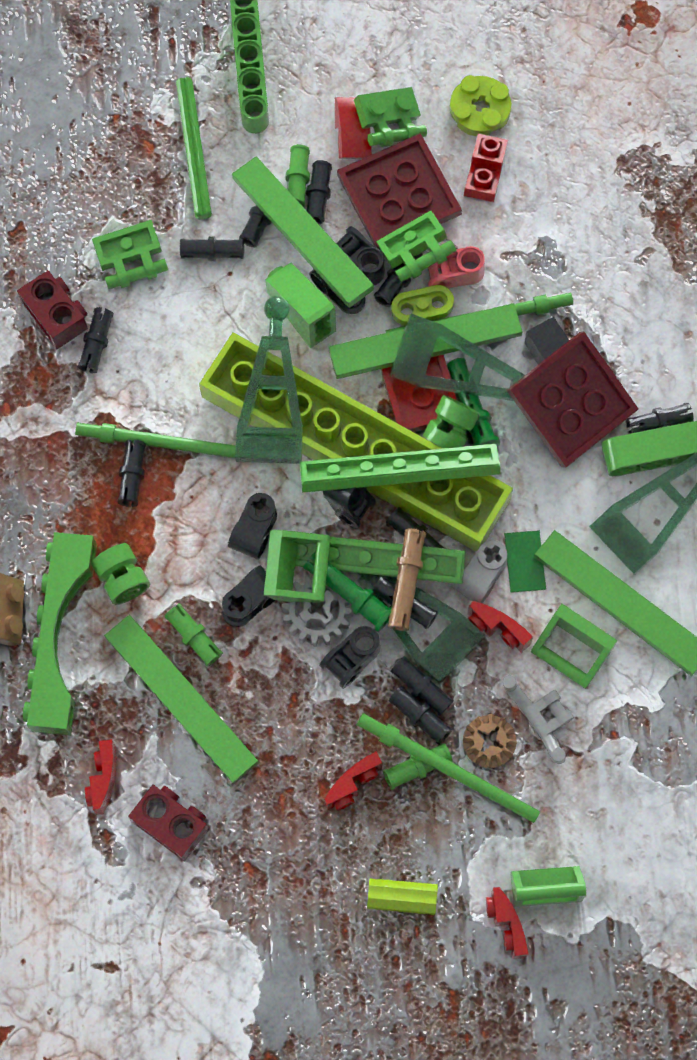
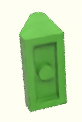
[264,530,331,602]
[530,603,617,689]
[511,866,586,907]

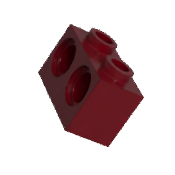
[17,270,88,350]
[128,784,209,862]

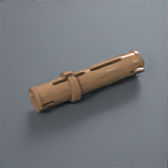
[388,529,426,631]

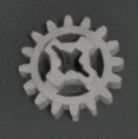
[281,575,353,647]

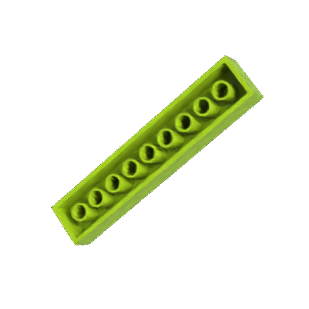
[199,332,513,552]

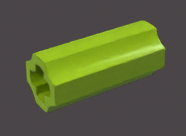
[367,878,438,915]

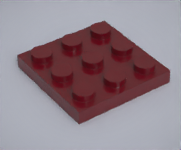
[337,133,462,250]
[507,331,639,468]

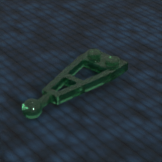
[235,296,303,464]
[389,313,525,401]
[589,453,697,575]
[357,573,485,685]

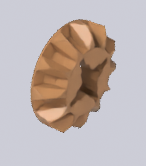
[463,714,517,768]

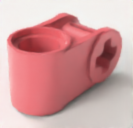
[428,246,485,289]

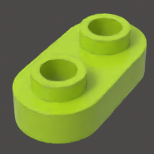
[391,285,454,326]

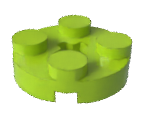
[450,75,512,137]

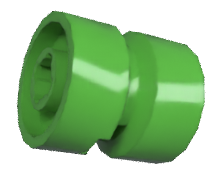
[422,395,480,448]
[91,543,150,605]

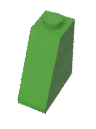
[265,263,336,349]

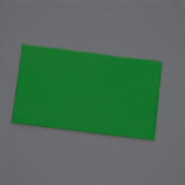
[504,530,546,593]

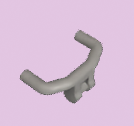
[503,675,574,764]

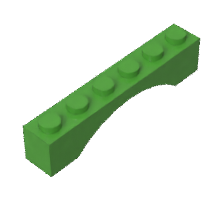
[23,532,97,736]

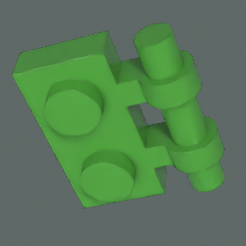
[354,87,427,147]
[376,211,457,282]
[92,220,168,289]

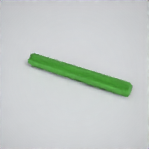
[176,77,212,220]

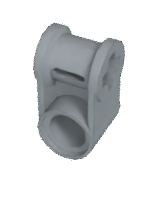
[452,540,507,603]

